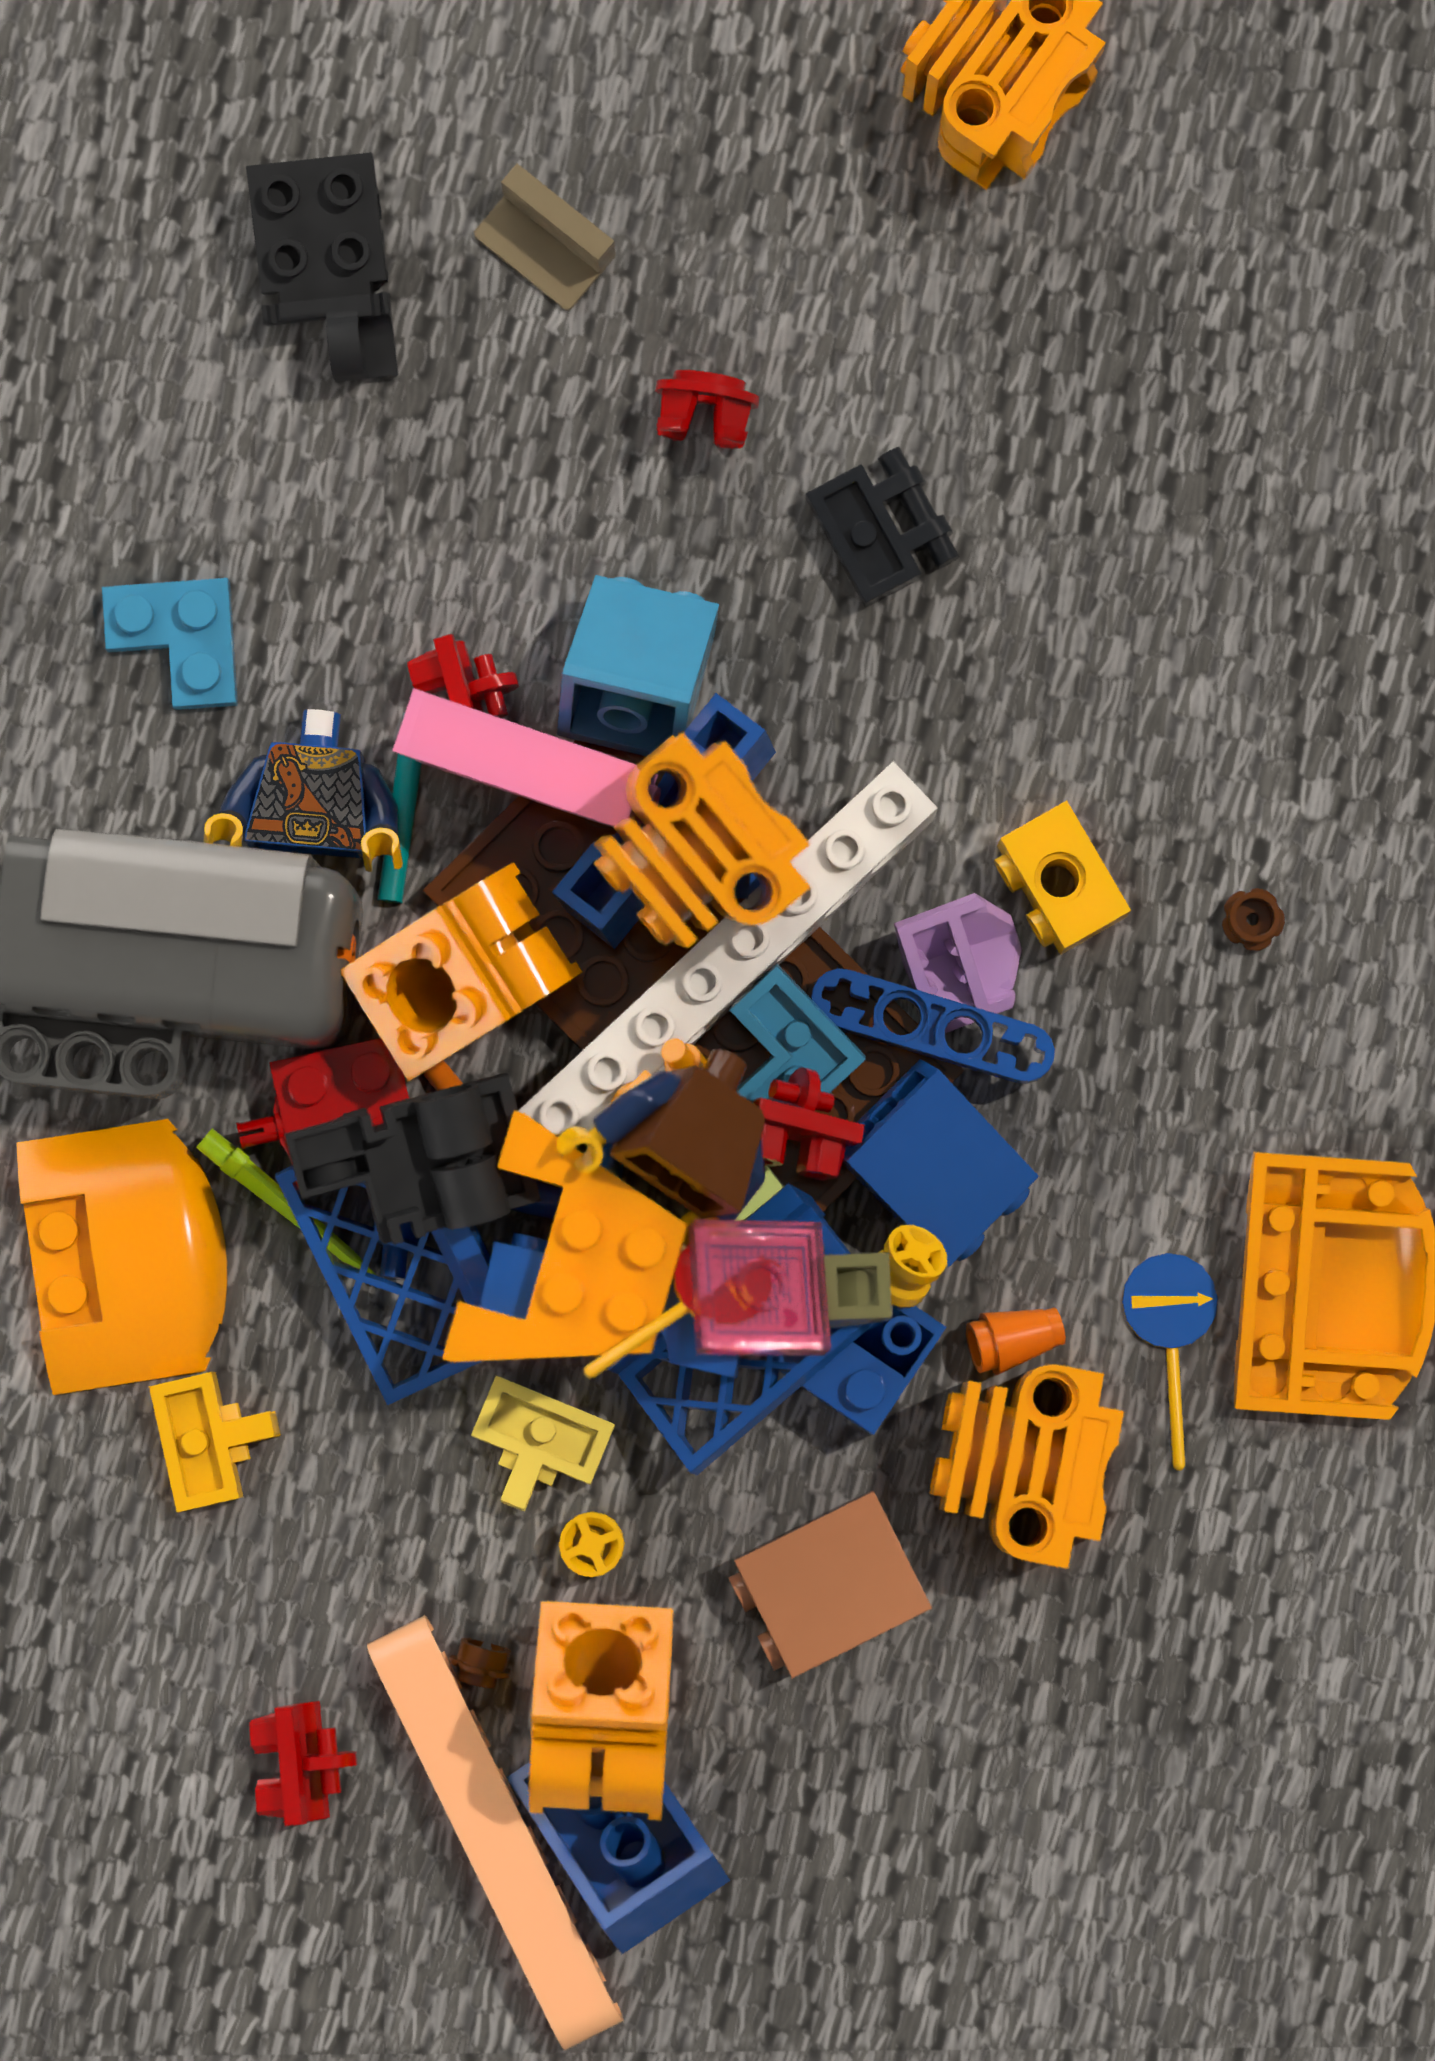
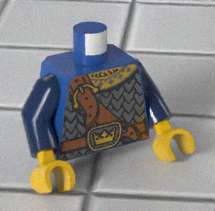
[204,709,403,872]

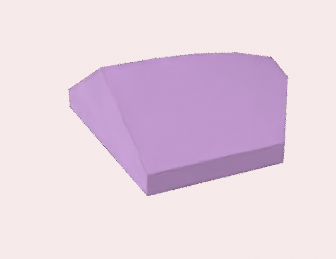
[894,893,1022,1033]

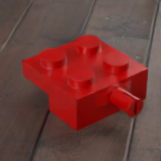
[236,1038,409,1189]

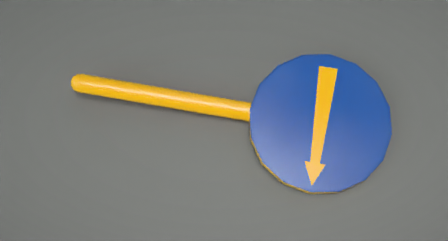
[1122,1253,1218,1471]

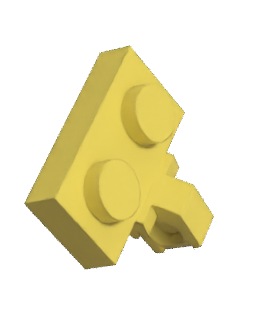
[471,1375,615,1512]

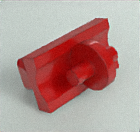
[407,634,519,718]
[753,1067,865,1180]
[249,1701,358,1826]

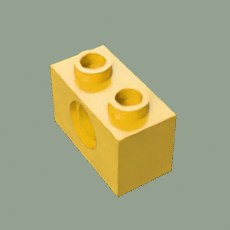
[994,800,1131,955]

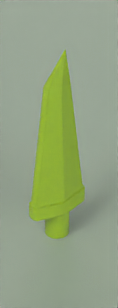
[196,1128,377,1276]

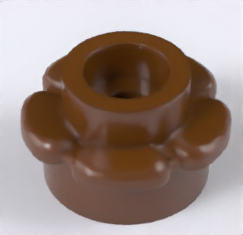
[1222,888,1285,951]
[449,1638,511,1689]

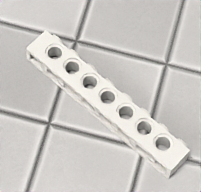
[518,761,938,1151]

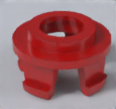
[655,370,760,449]

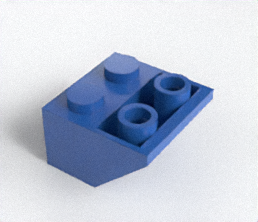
[779,1304,947,1435]

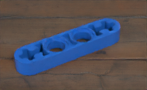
[812,968,1055,1084]

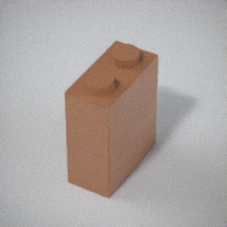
[728,1491,932,1678]

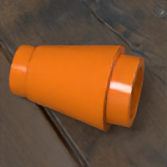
[966,1307,1066,1375]

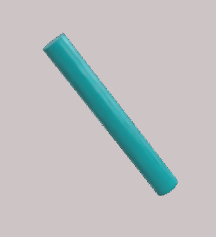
[377,713,422,904]

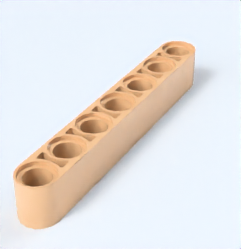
[367,1615,624,2050]

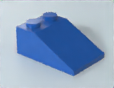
[506,1762,730,1954]

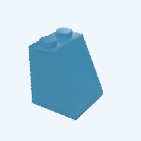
[557,575,719,757]

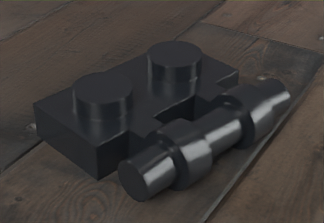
[805,447,960,608]

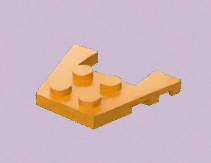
[442,1110,688,1362]

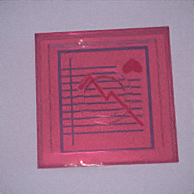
[688,1220,831,1355]

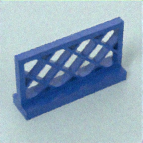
[275,1123,491,1405]
[599,1183,874,1475]

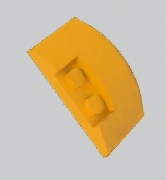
[17,1119,227,1395]
[1234,1152,1435,1420]

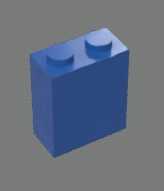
[842,1059,1039,1268]

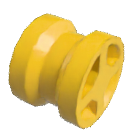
[877,1225,947,1308]
[559,1511,625,1577]

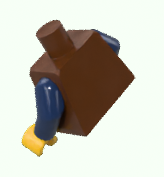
[557,1049,765,1246]

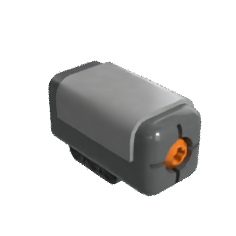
[0,829,363,1099]

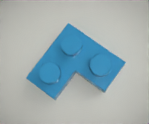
[102,578,238,710]
[730,963,866,1103]

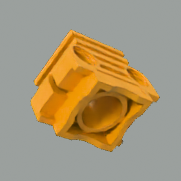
[900,0,1106,190]
[593,732,811,948]
[340,862,583,1082]
[929,1365,1124,1569]
[529,1601,673,1820]

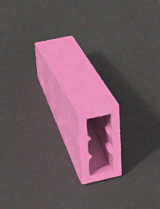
[393,689,661,828]

